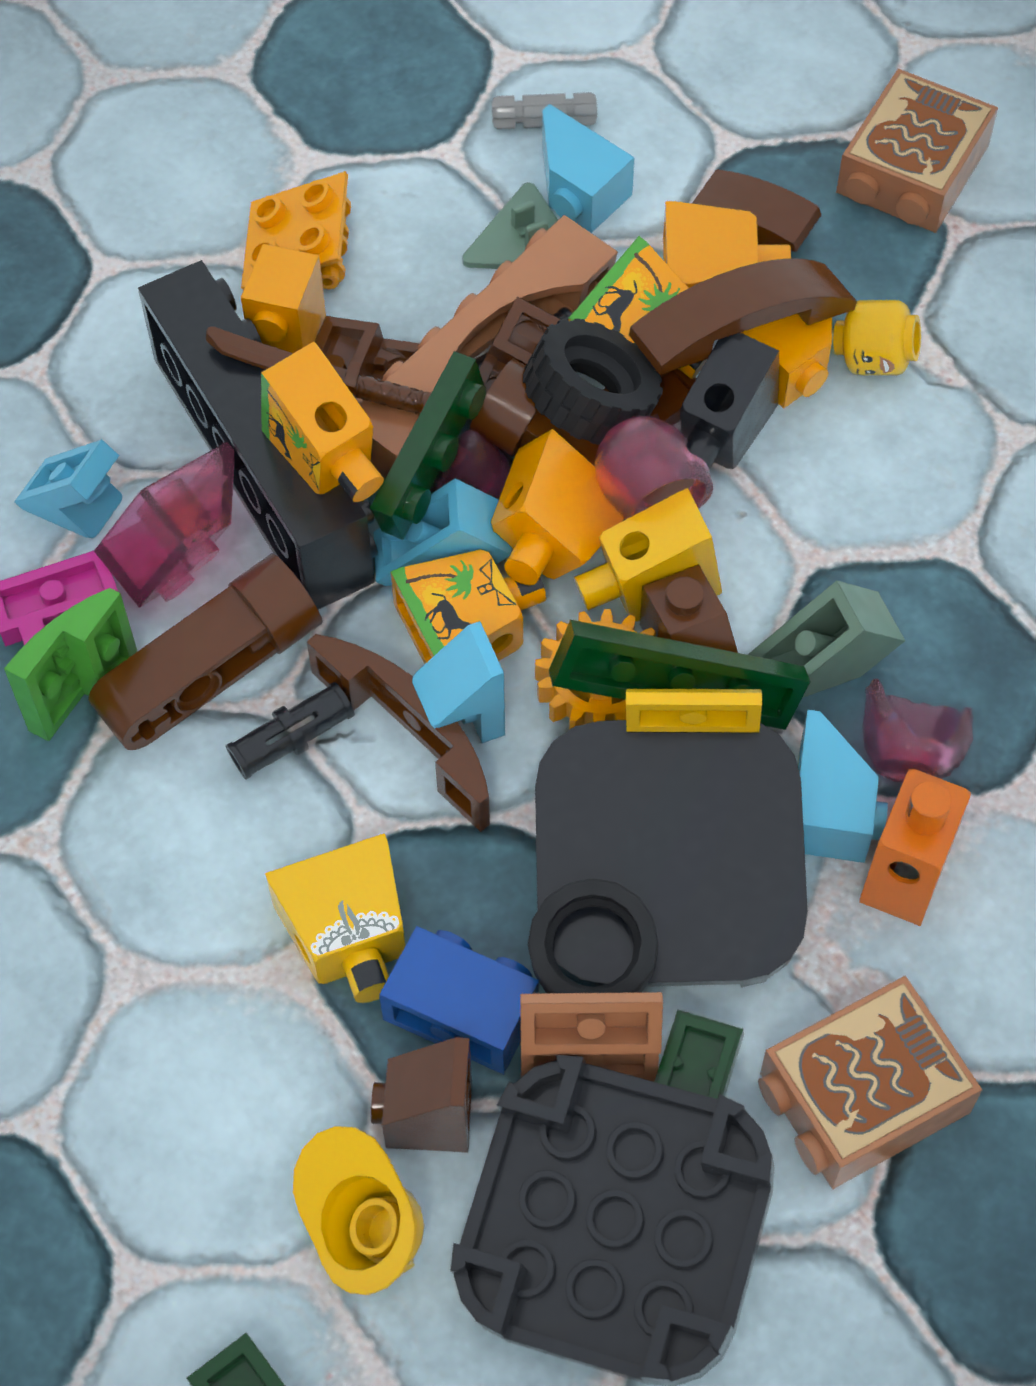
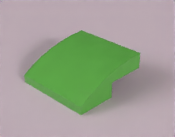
[4,588,138,741]

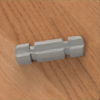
[492,92,597,129]

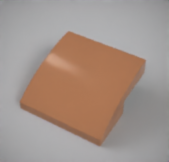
[520,992,663,1082]

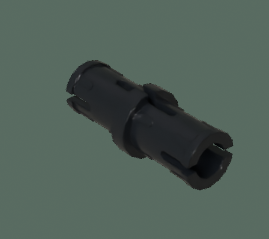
[225,681,355,780]

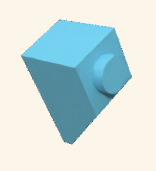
[542,104,635,233]
[373,478,512,586]
[798,710,888,863]

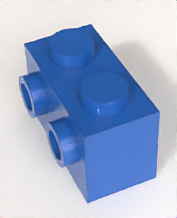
[379,926,539,1075]

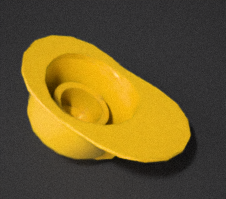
[293,1126,424,1295]

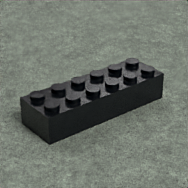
[138,260,378,610]

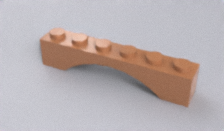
[356,215,618,482]

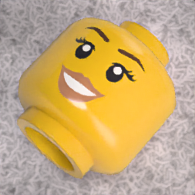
[833,300,921,376]

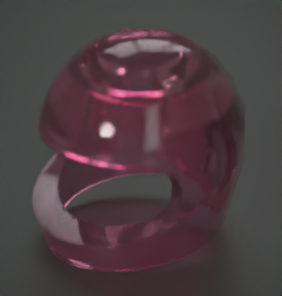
[595,416,713,520]

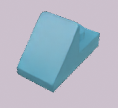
[14,439,123,538]
[412,621,505,743]

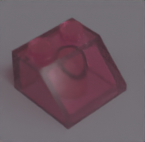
[94,442,235,608]

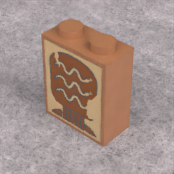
[836,68,998,233]
[758,976,983,1190]

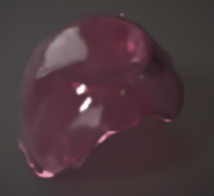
[862,678,974,783]

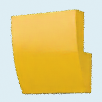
[626,689,762,732]

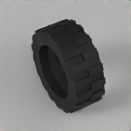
[523,318,663,446]

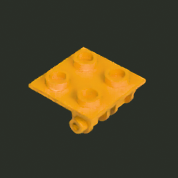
[241,171,351,290]

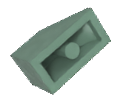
[748,580,905,698]

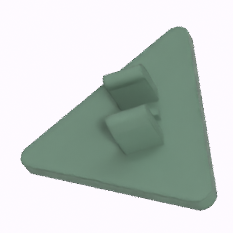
[462,182,558,269]

